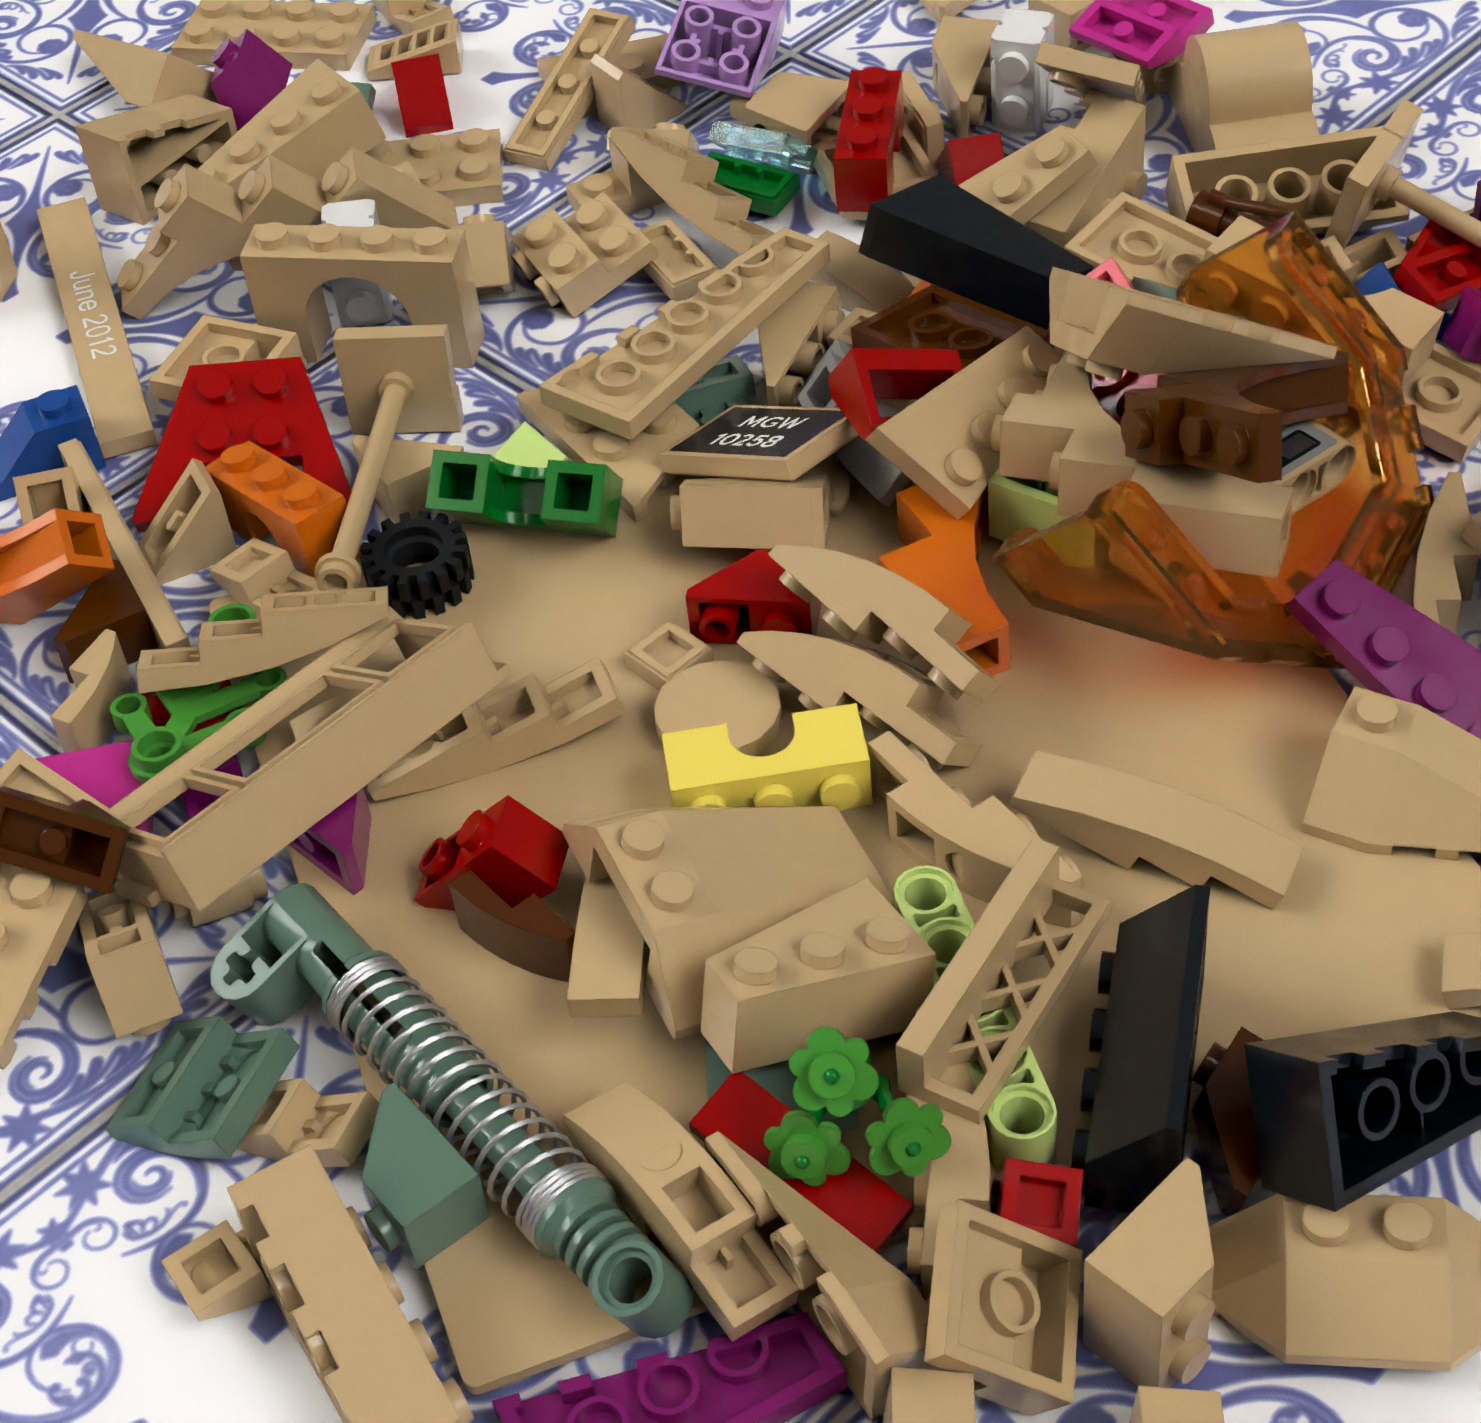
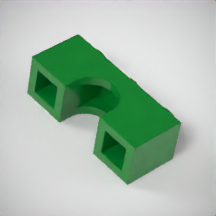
[425,449,623,538]

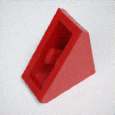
[391,54,454,138]

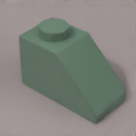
[361,1083,491,1269]

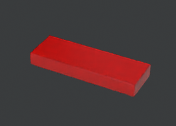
[689,1072,914,1254]

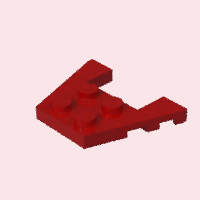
[133,357,351,533]

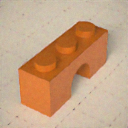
[205,441,361,578]

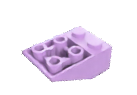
[655,0,787,98]

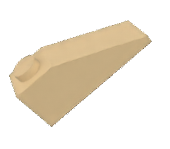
[78,888,184,1038]

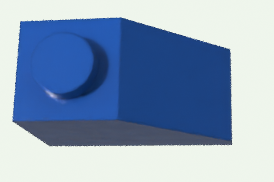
[0,385,106,502]

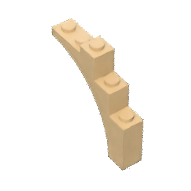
[117,147,459,320]
[991,351,1293,578]

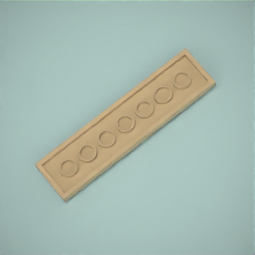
[1064,191,1481,463]

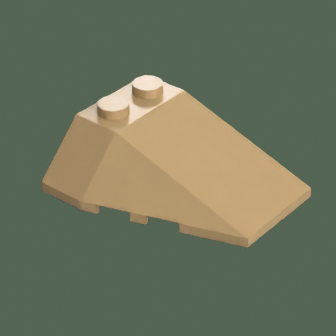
[1049,267,1338,380]
[562,806,895,1040]

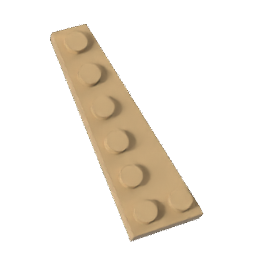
[539,227,830,440]

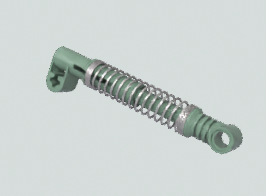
[210,883,693,1339]

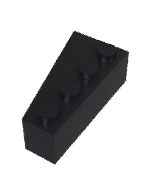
[1244,1011,1481,1212]

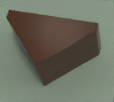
[53,559,159,683]

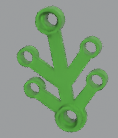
[110,604,287,783]

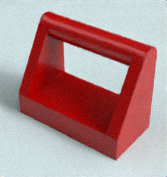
[827,348,963,441]

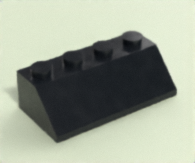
[1071,885,1210,1213]

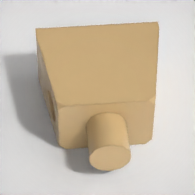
[730,72,849,174]

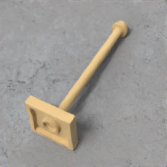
[1324,99,1481,249]
[314,324,464,590]

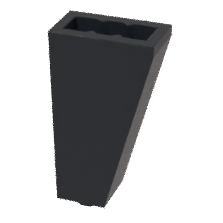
[859,174,1094,330]

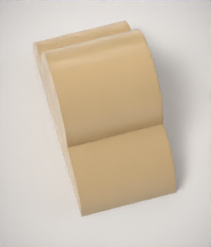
[1169,21,1319,152]

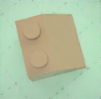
[1083,1157,1215,1388]

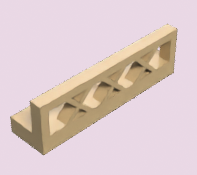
[896,837,1111,1125]

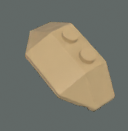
[1209,1194,1481,1372]

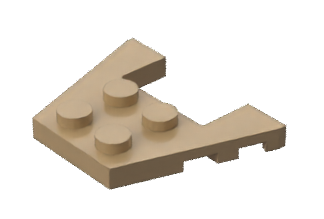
[0,861,88,1070]

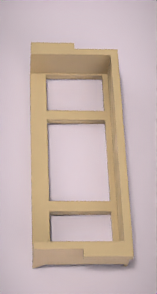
[106,606,512,912]

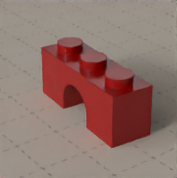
[833,67,904,212]

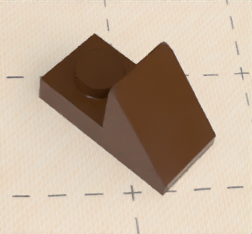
[0,786,131,894]

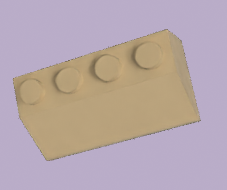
[1165,126,1410,235]

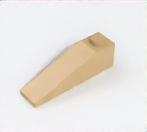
[1302,686,1481,860]

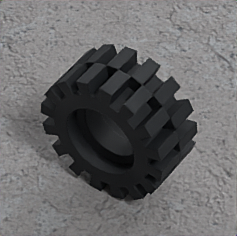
[360,511,475,619]

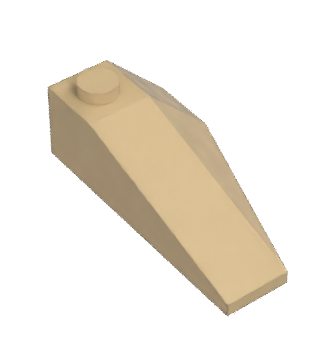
[73,29,219,107]
[705,1131,947,1421]

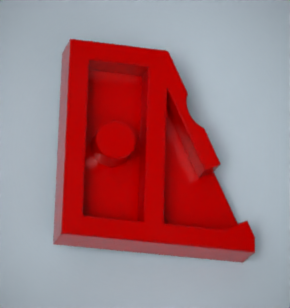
[1392,220,1481,312]

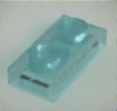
[707,121,818,171]

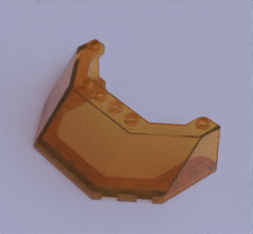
[992,211,1434,669]

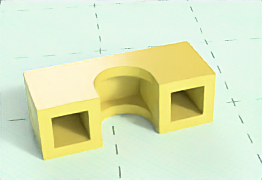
[661,703,873,811]

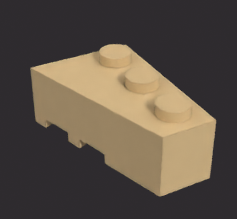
[1024,89,1148,248]
[75,94,238,226]
[701,877,936,1074]

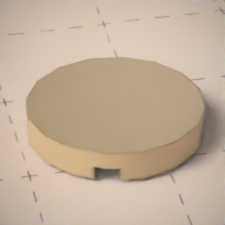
[654,660,782,756]

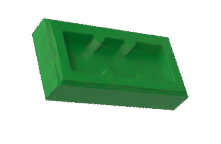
[707,152,800,217]

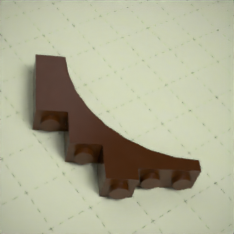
[1121,350,1348,483]

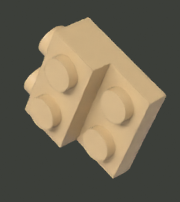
[511,191,659,319]
[149,315,308,402]
[924,1199,1083,1416]

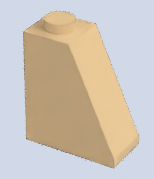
[670,474,831,549]

